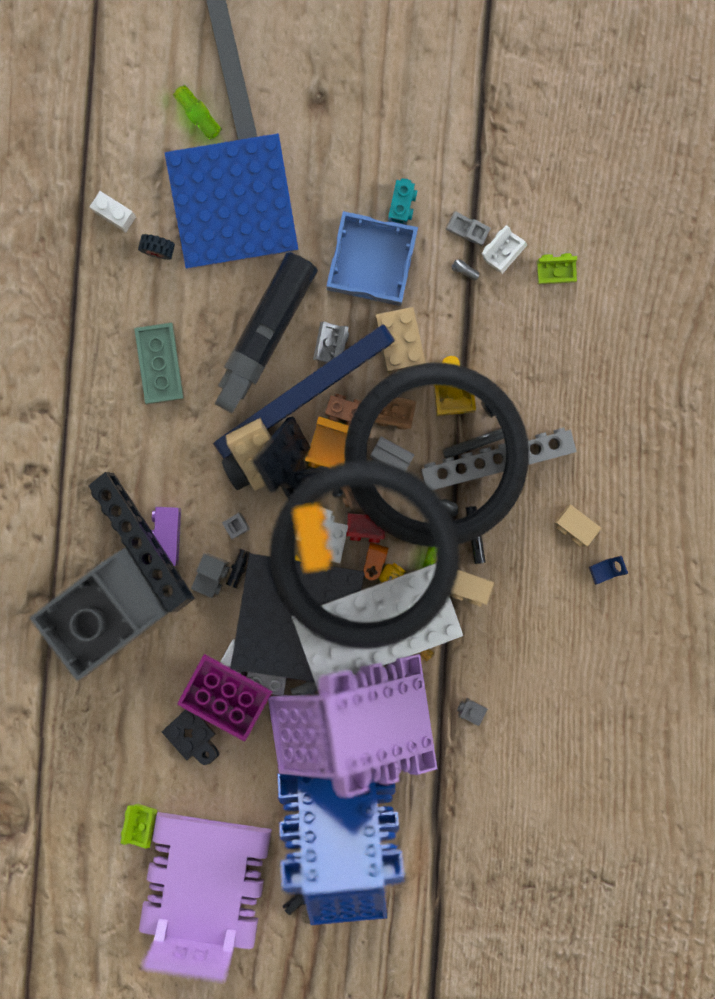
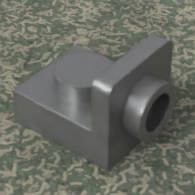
[457,698,488,726]

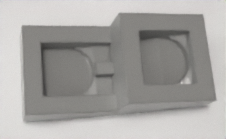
[446,211,491,246]

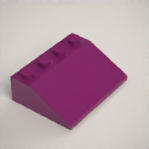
[177,654,273,742]

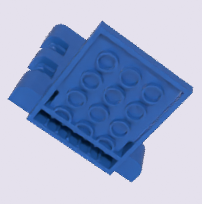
[277,773,404,925]

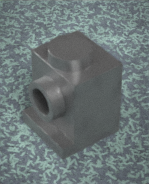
[222,513,250,539]

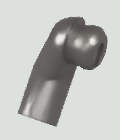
[451,259,479,281]

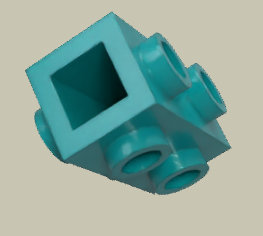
[388,178,418,225]

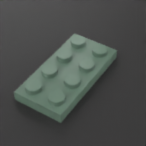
[134,323,184,404]

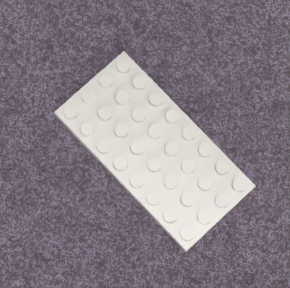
[292,563,463,690]

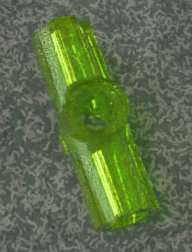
[173,85,222,140]

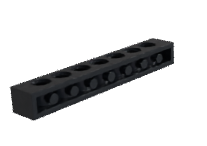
[88,472,195,613]

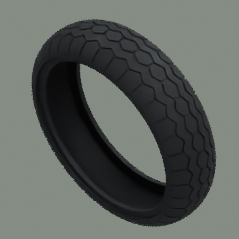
[344,363,529,547]
[270,461,459,649]

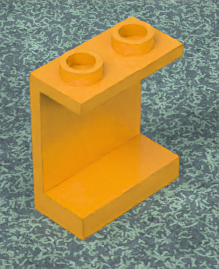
[305,417,349,468]

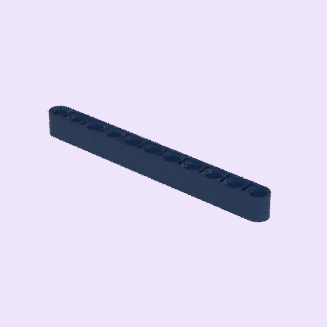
[213,324,396,459]

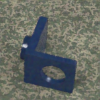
[589,556,628,585]

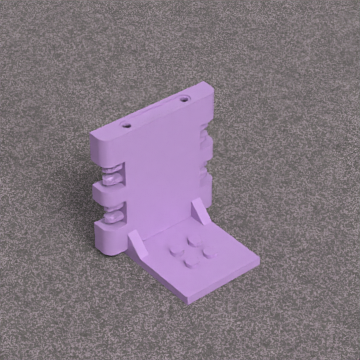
[268,654,437,797]
[139,812,272,981]

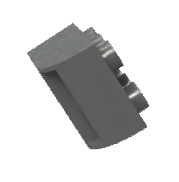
[29,547,169,681]

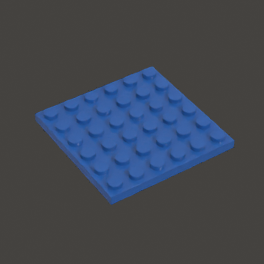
[164,133,299,269]

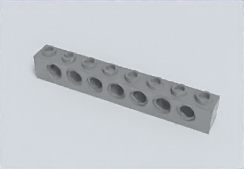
[421,427,577,490]

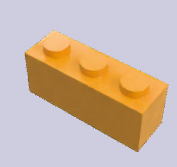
[294,504,333,572]

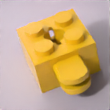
[433,356,476,416]

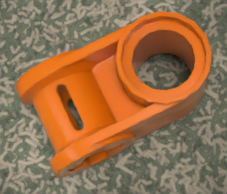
[363,542,389,580]

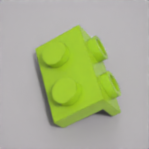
[537,253,578,284]
[120,804,157,849]

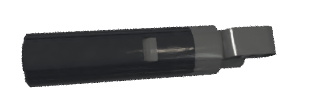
[215,252,318,414]

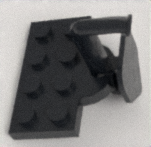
[252,416,344,499]

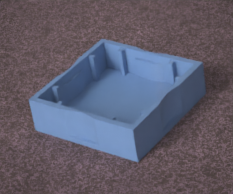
[326,211,418,306]

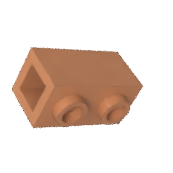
[325,394,361,426]

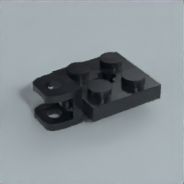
[162,709,220,765]

